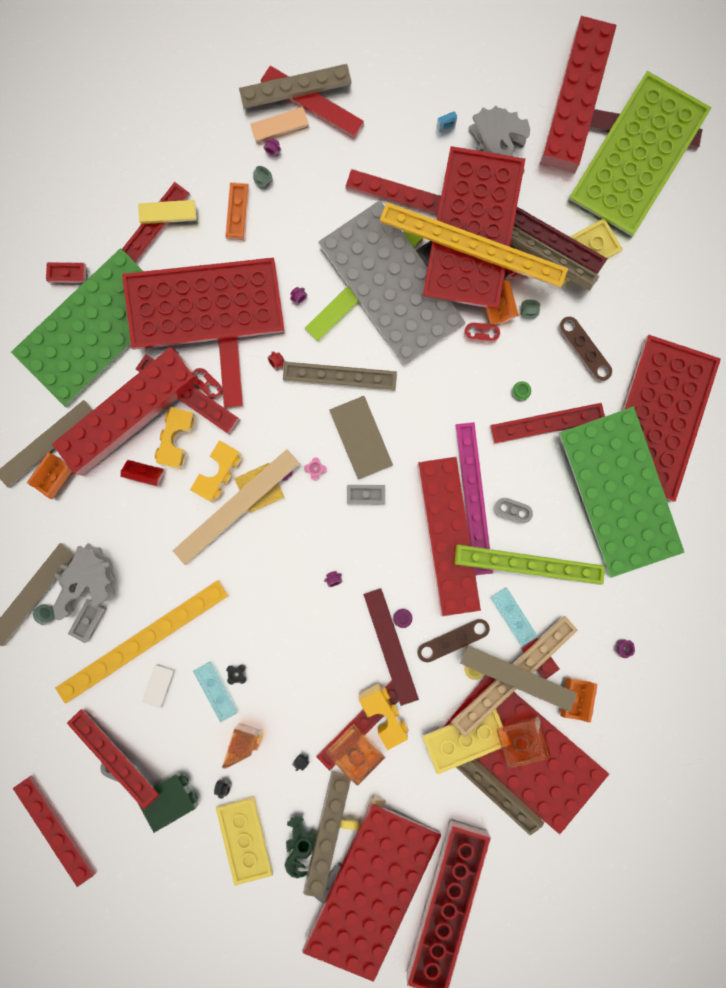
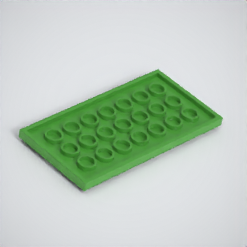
[11,248,143,407]
[559,406,685,578]

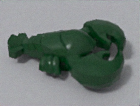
[284,815,316,879]

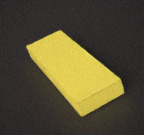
[138,200,197,224]

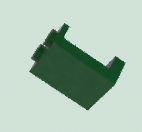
[138,770,199,833]

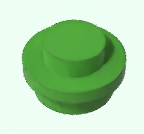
[512,381,532,400]

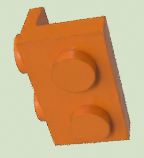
[486,280,519,324]
[27,452,72,500]
[560,677,597,723]

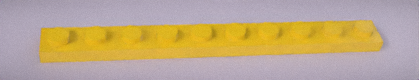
[380,202,568,288]
[55,580,229,704]

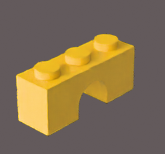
[154,407,196,470]
[190,440,242,503]
[359,683,409,750]

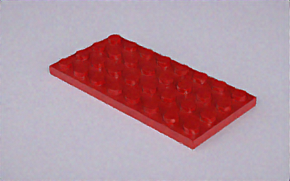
[423,146,526,309]
[122,257,285,350]
[623,334,721,502]
[441,675,610,835]
[302,802,442,982]

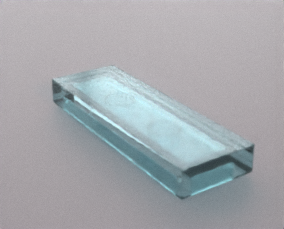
[490,587,538,647]
[193,661,238,722]

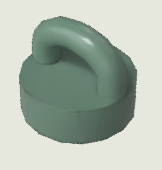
[253,166,272,188]
[521,299,541,319]
[33,604,54,626]

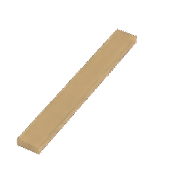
[172,449,300,565]
[451,616,578,737]

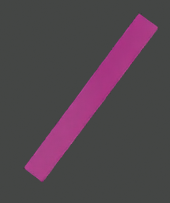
[455,422,493,575]

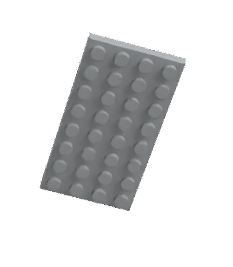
[318,200,466,366]

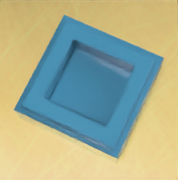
[437,111,458,132]

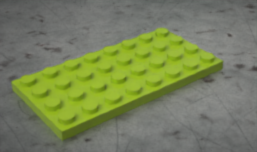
[568,71,712,237]

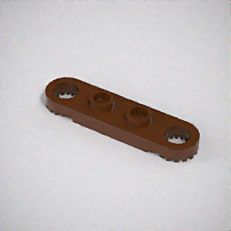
[559,316,613,382]
[417,619,490,663]

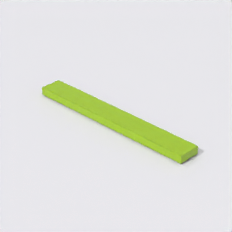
[305,231,423,342]
[454,545,605,585]

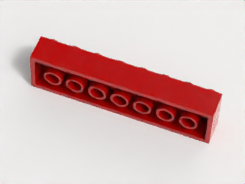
[539,15,617,173]
[52,347,200,476]
[417,457,481,617]
[406,820,491,988]

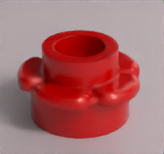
[267,351,284,369]

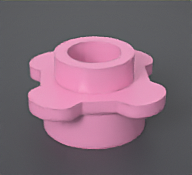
[304,457,327,480]

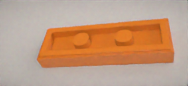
[225,182,249,240]

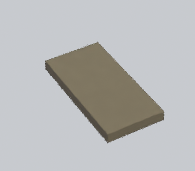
[329,396,393,480]

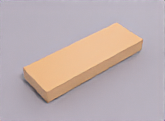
[250,107,309,143]

